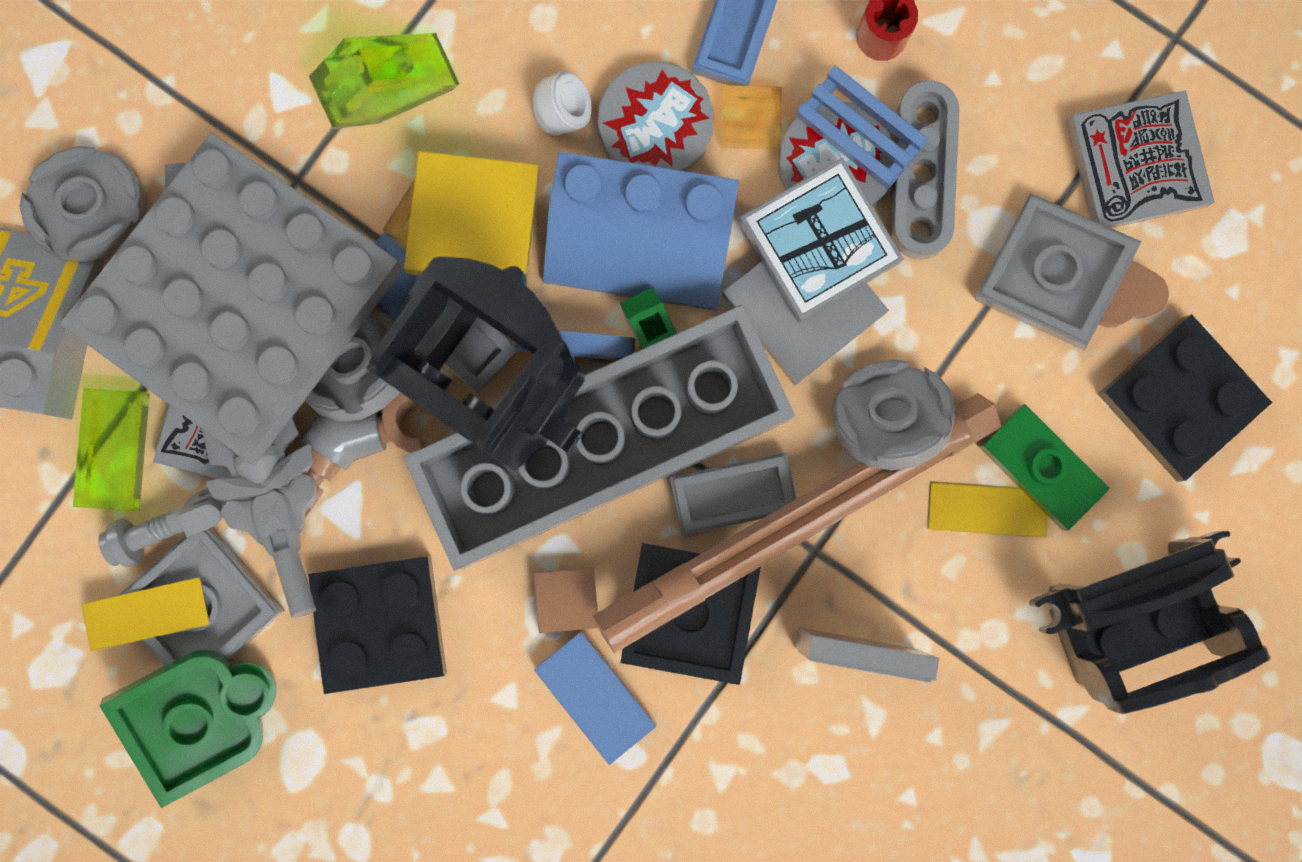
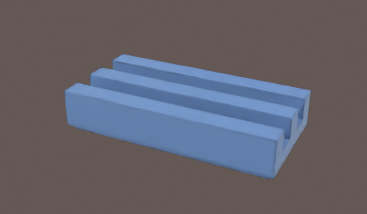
[796,65,928,190]

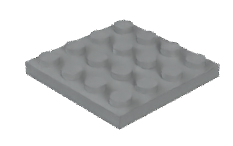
[60,132,404,466]

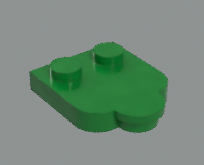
[99,650,276,808]

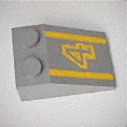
[0,229,105,420]

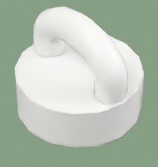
[532,71,592,136]

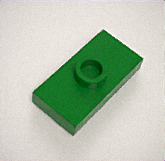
[979,404,1110,531]

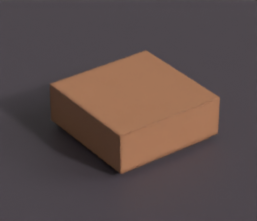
[534,567,598,633]

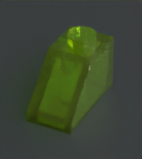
[309,33,460,129]

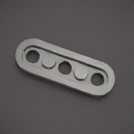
[891,80,959,260]

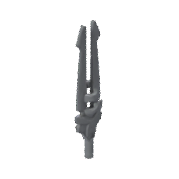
[202,417,317,618]

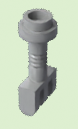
[98,488,226,567]

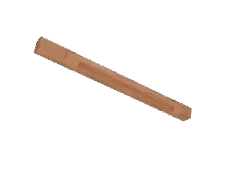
[593,393,1001,653]

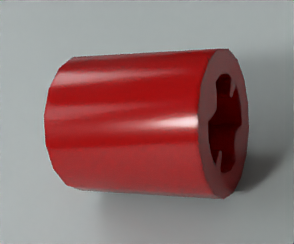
[857,0,918,61]

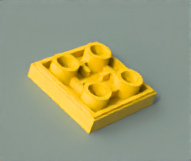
[404,151,540,277]

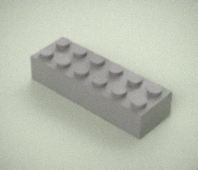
[403,304,795,571]

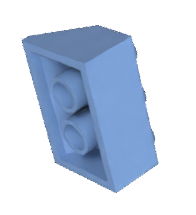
[543,152,739,311]

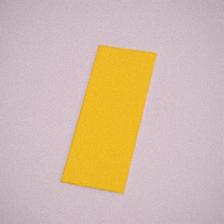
[929,483,1047,538]
[81,577,210,652]

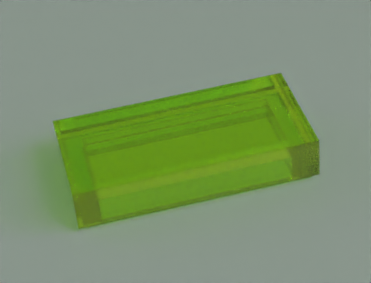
[73,388,150,511]

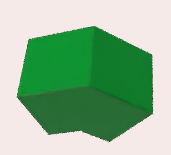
[620,287,677,350]

